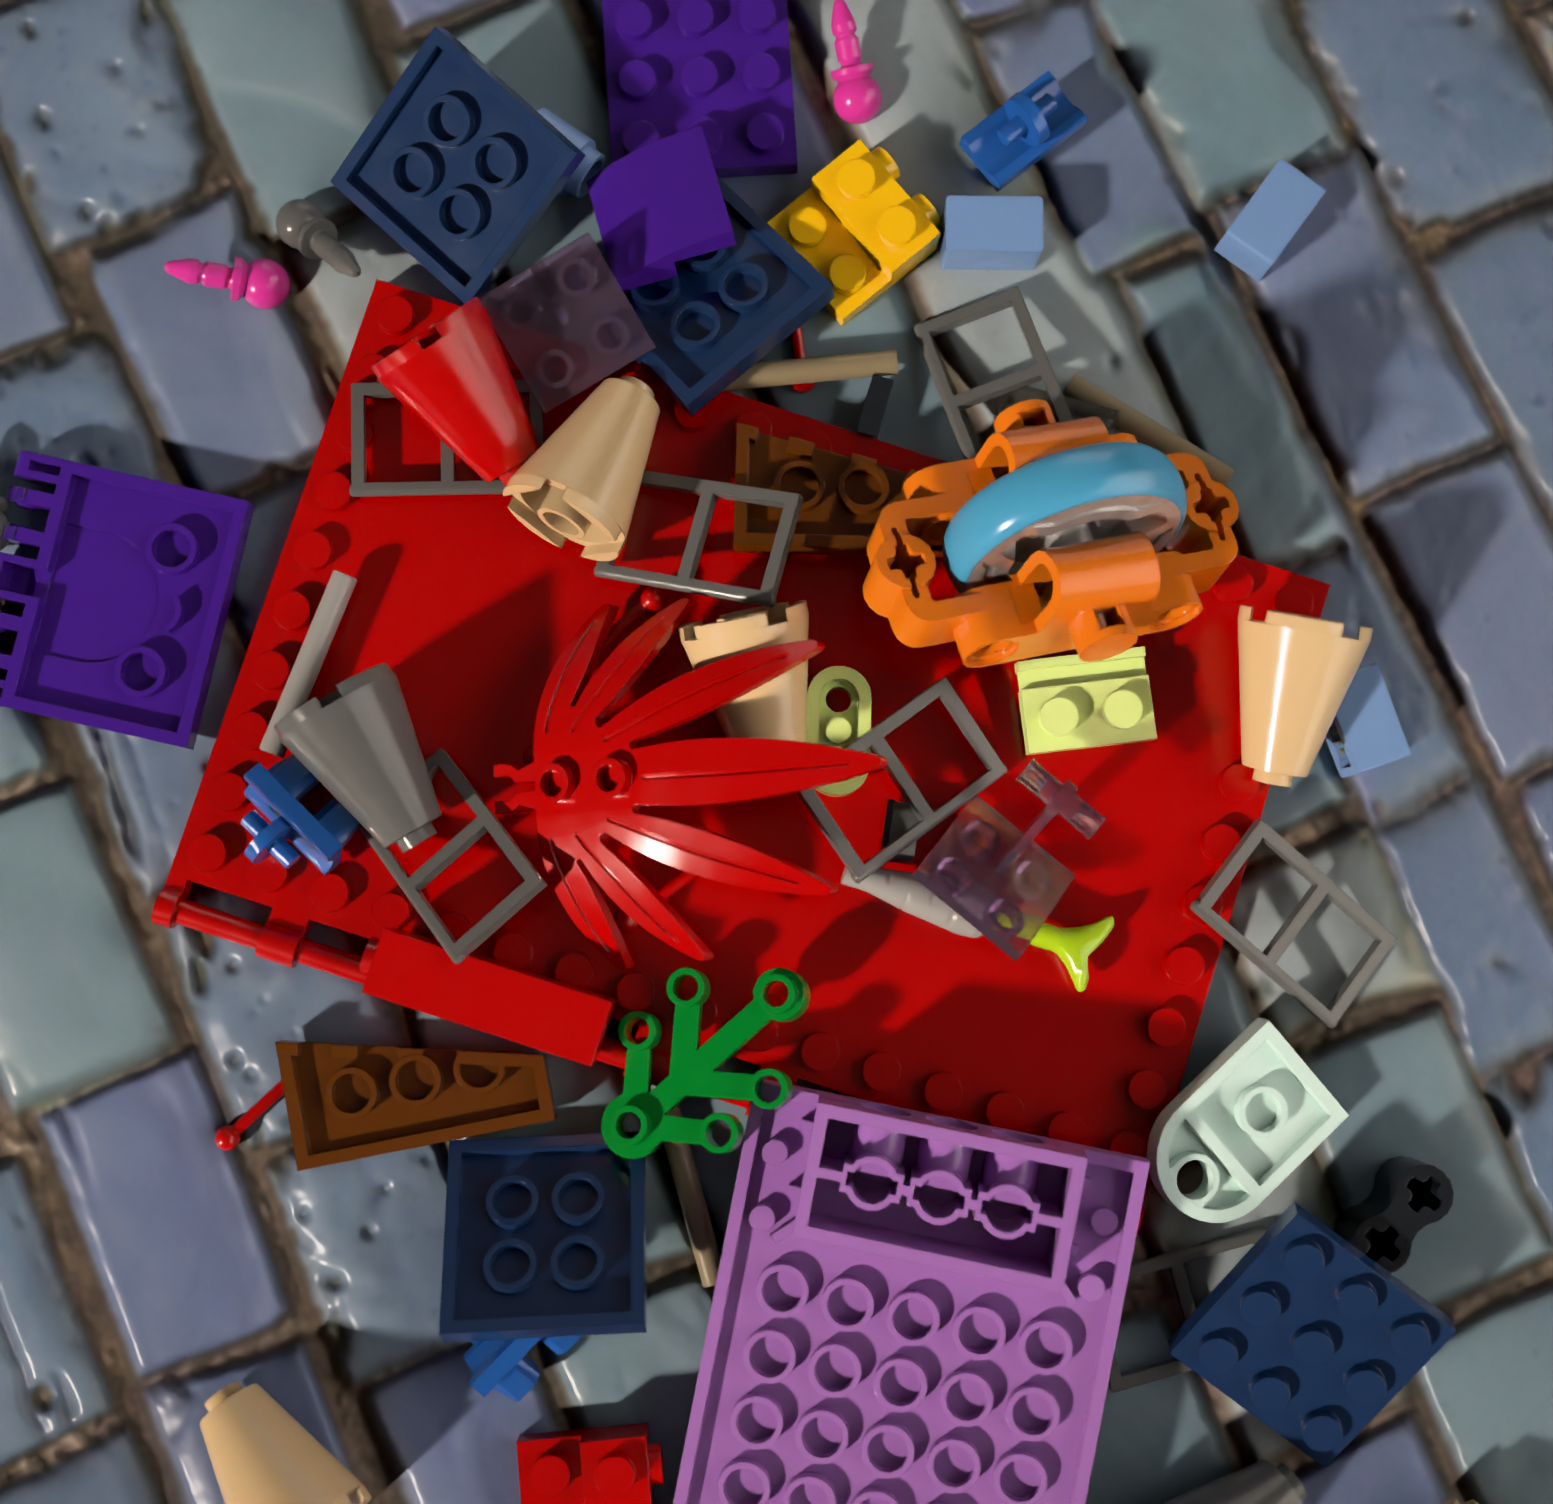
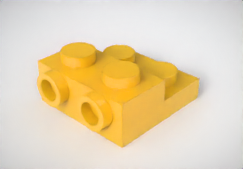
[767,139,940,326]

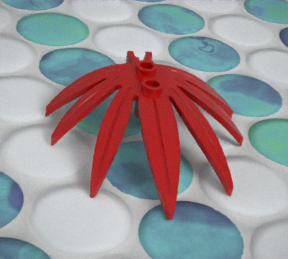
[493,598,888,969]

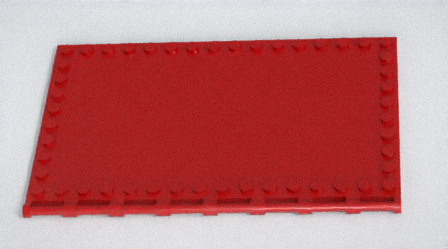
[151,279,1331,1237]

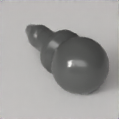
[276,199,361,277]

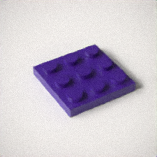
[602,0,798,178]

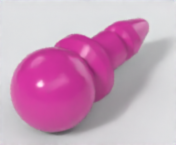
[830,0,882,124]
[164,256,290,309]

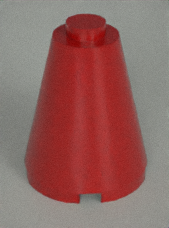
[371,297,540,486]

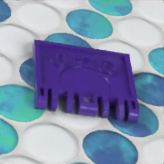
[0,451,255,750]

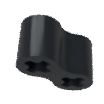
[1334,1156,1454,1273]

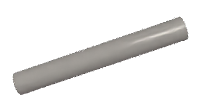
[259,570,358,758]

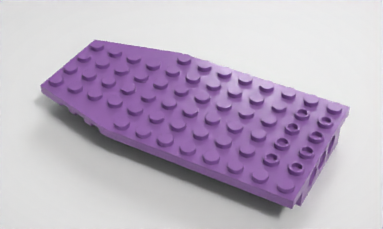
[673,1079,1150,1504]

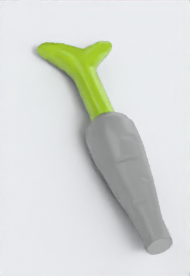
[841,866,1114,992]

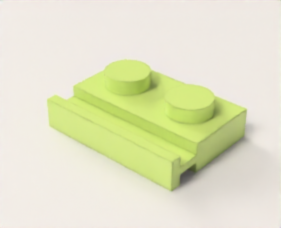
[1014,646,1157,756]

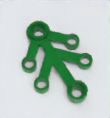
[601,967,810,1159]

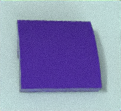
[586,125,736,293]

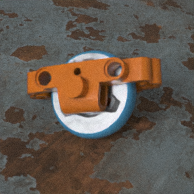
[862,399,1239,668]

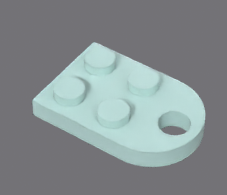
[1147,1017,1349,1223]

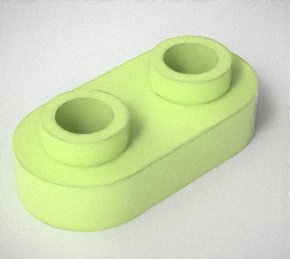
[806,666,872,797]

